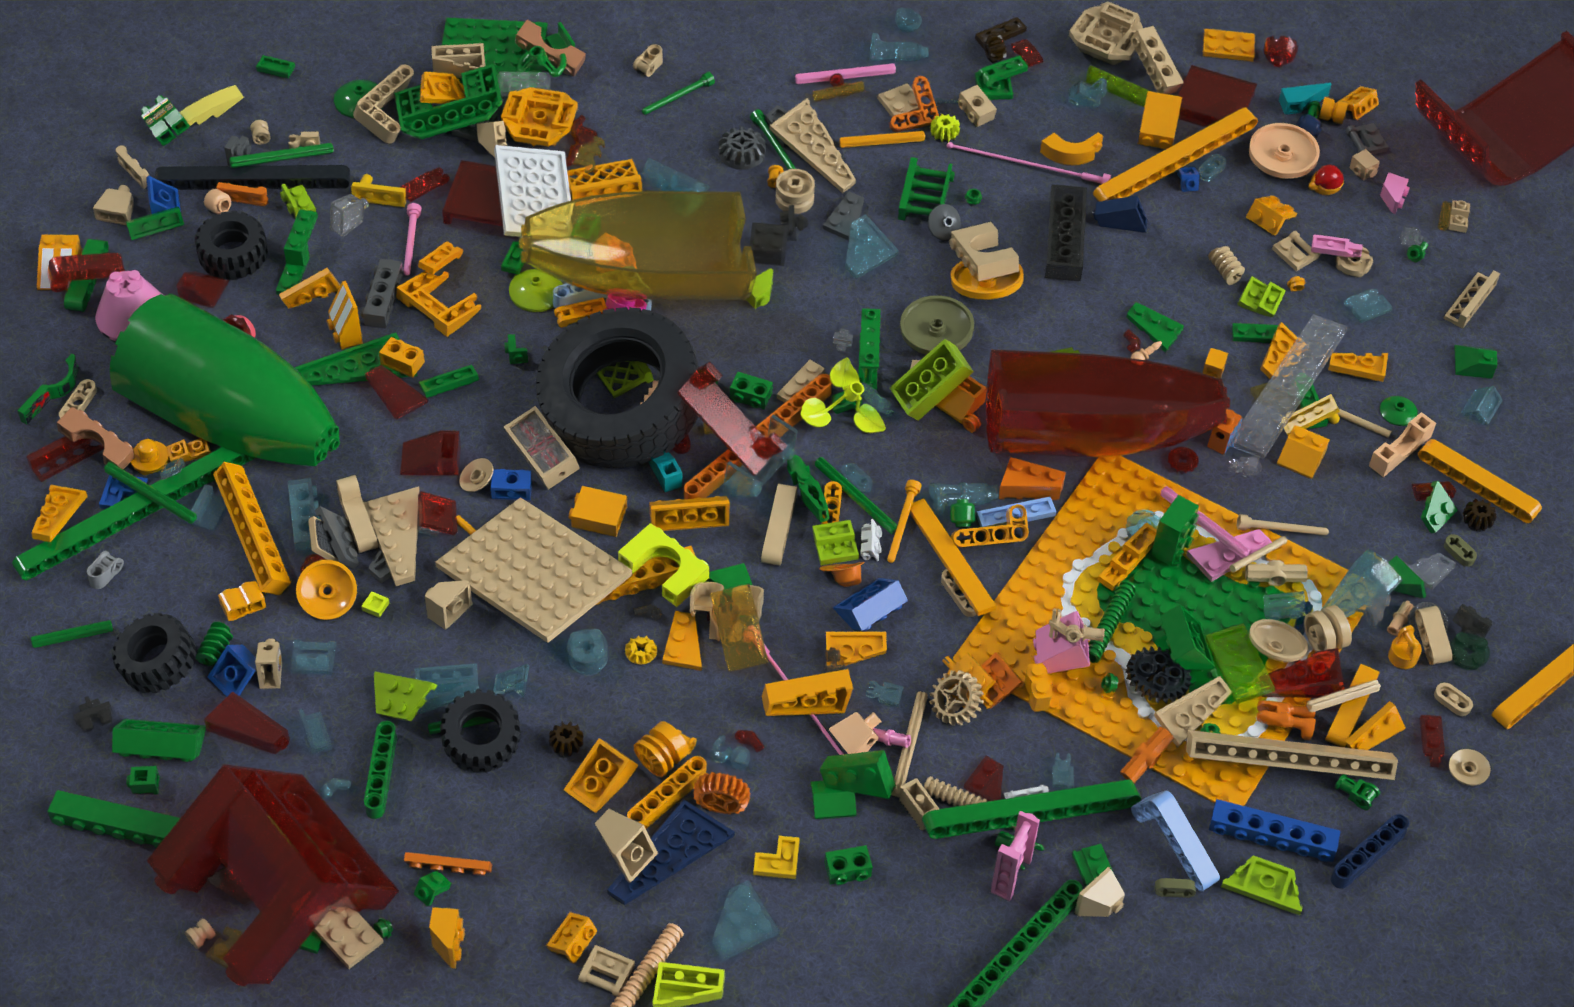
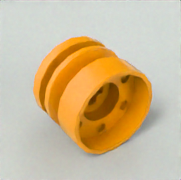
[634,721,689,777]

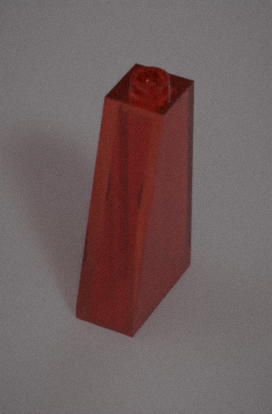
[204,692,290,755]

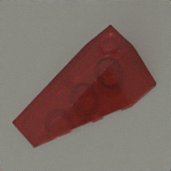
[1259,648,1345,698]

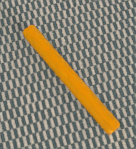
[839,131,925,148]

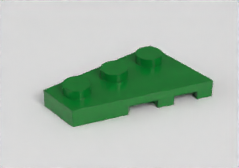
[1126,302,1184,353]

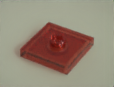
[418,491,457,535]

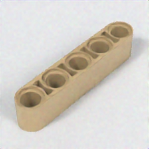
[761,484,797,566]

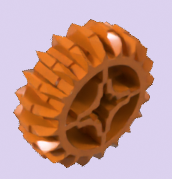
[694,772,750,815]

